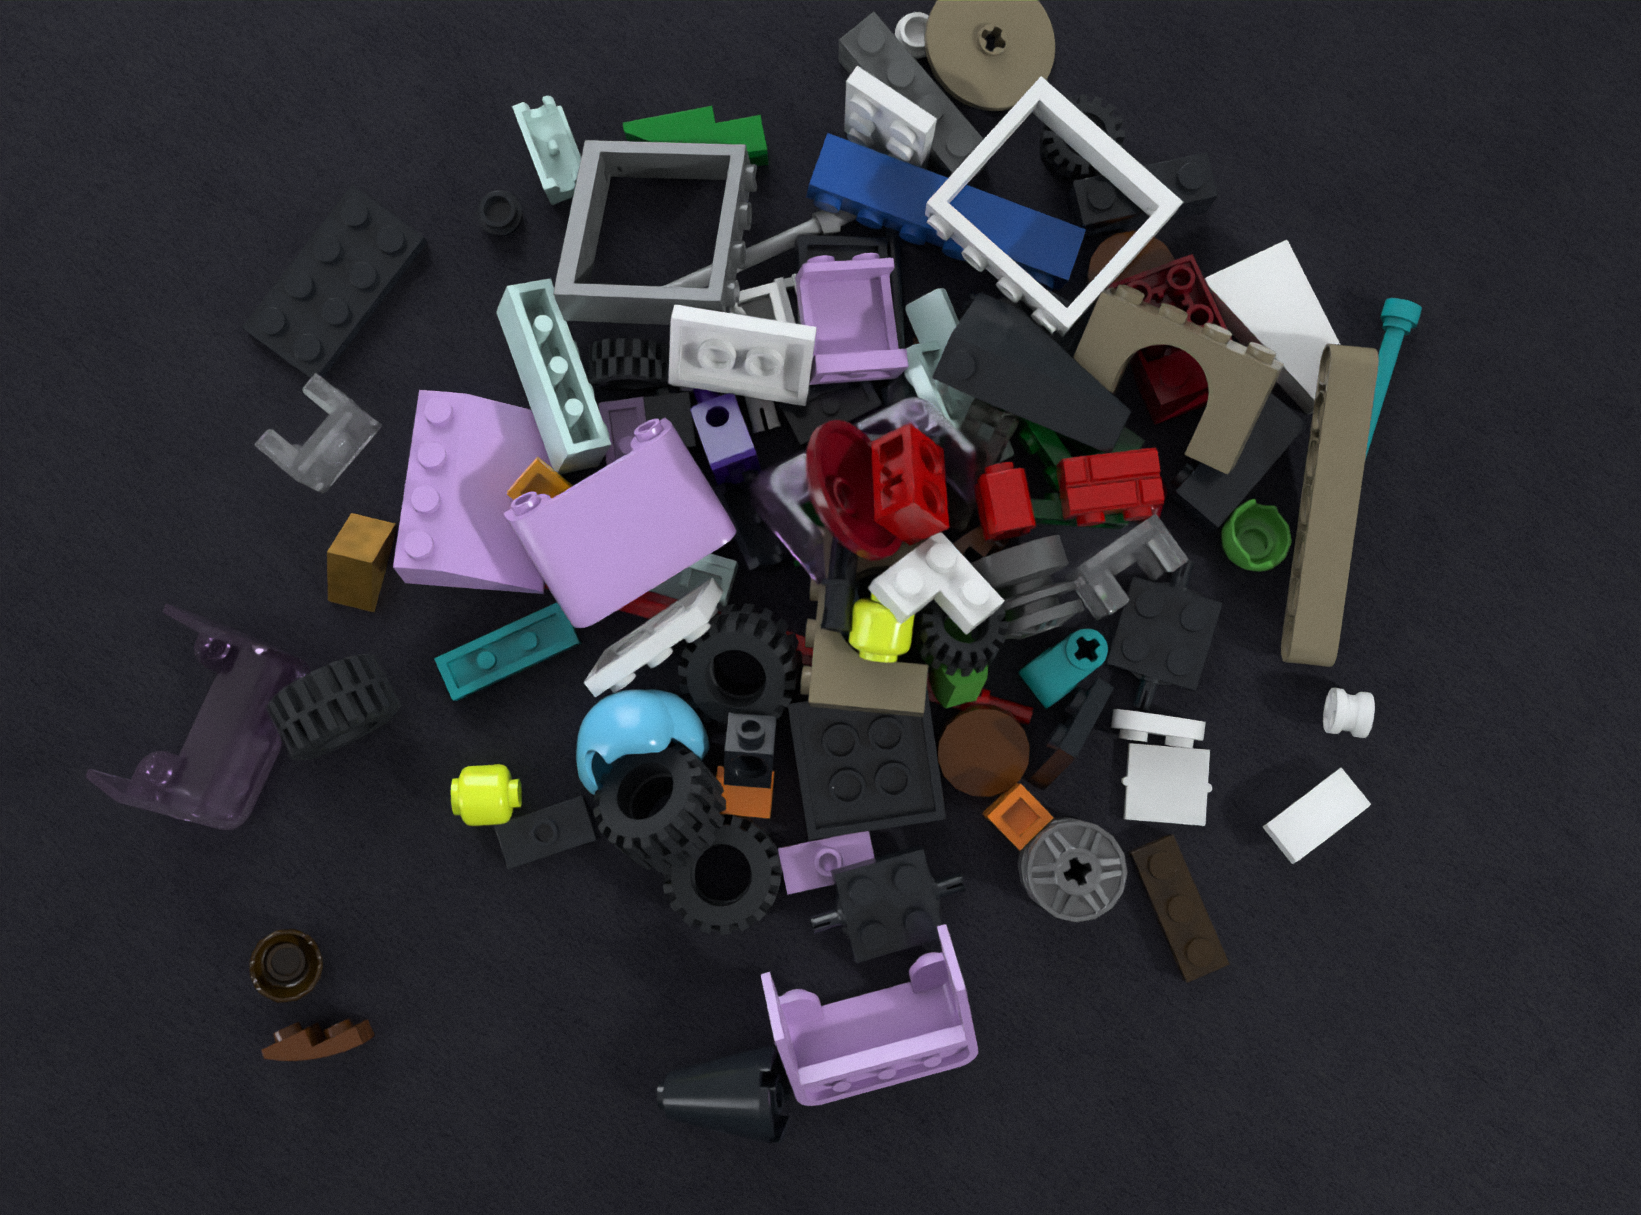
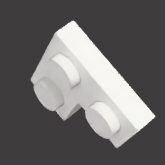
[868,532,1005,635]

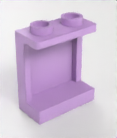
[795,253,909,385]

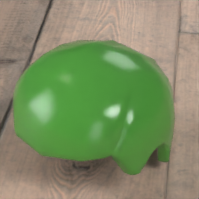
[1221,499,1292,572]

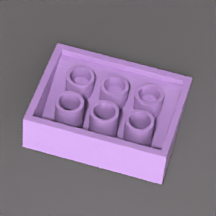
[393,390,552,594]

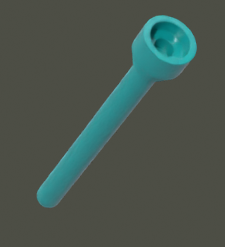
[1365,298,1422,460]

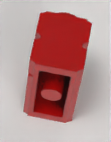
[1056,447,1164,526]

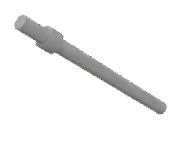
[662,210,857,288]

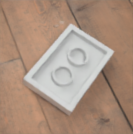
[844,66,937,169]
[668,304,817,406]
[584,577,724,697]

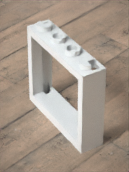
[925,77,1183,337]

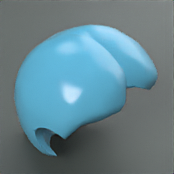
[576,689,710,795]

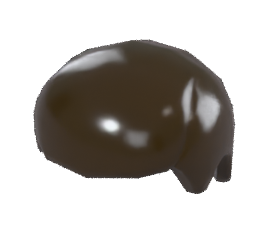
[249,929,323,1003]

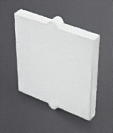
[1121,743,1212,826]

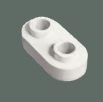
[1111,709,1206,749]

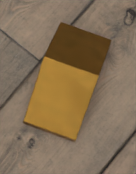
[327,513,397,612]

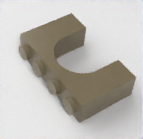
[1073,284,1284,474]
[801,526,930,717]

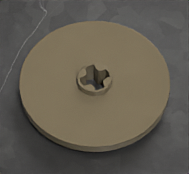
[924,0,1055,111]

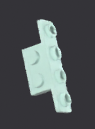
[904,288,1014,472]

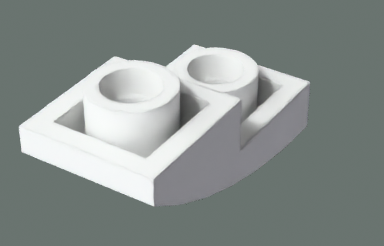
[1263,768,1371,864]

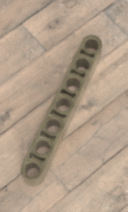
[1281,343,1379,667]

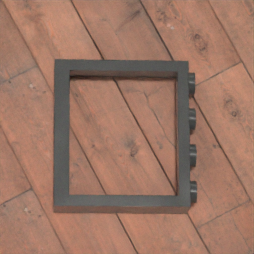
[553,140,757,325]

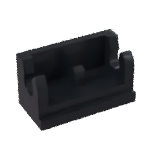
[714,470,811,573]

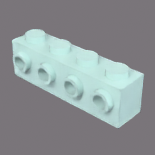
[496,278,611,475]

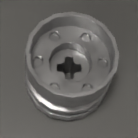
[970,535,1084,640]
[1017,817,1127,922]

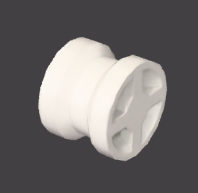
[1323,688,1375,738]

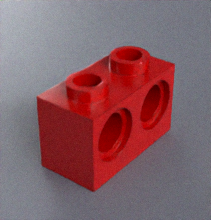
[871,423,949,546]

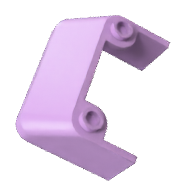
[761,924,978,1106]

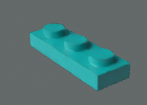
[434,603,582,701]

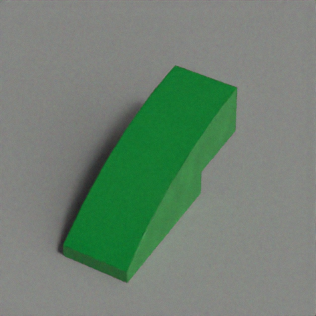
[623,106,769,166]

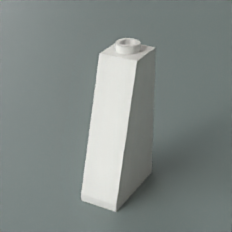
[1204,239,1340,415]

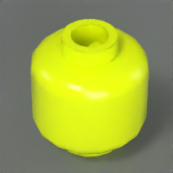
[849,592,915,662]
[451,764,522,826]

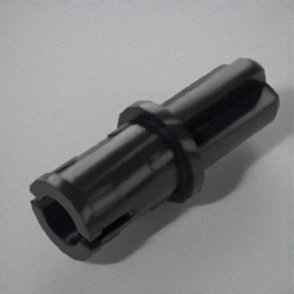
[821,537,860,632]

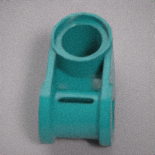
[1017,629,1108,709]

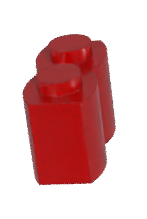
[973,462,1036,543]

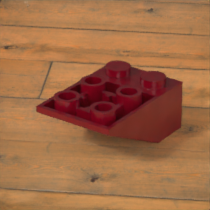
[1107,254,1233,425]

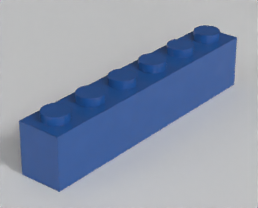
[806,133,1086,291]

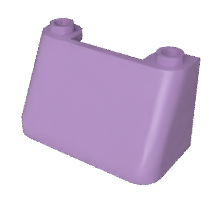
[503,418,736,628]

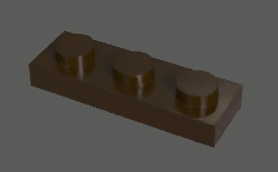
[1128,834,1230,983]

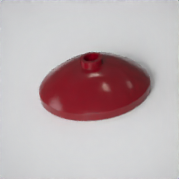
[805,420,902,561]

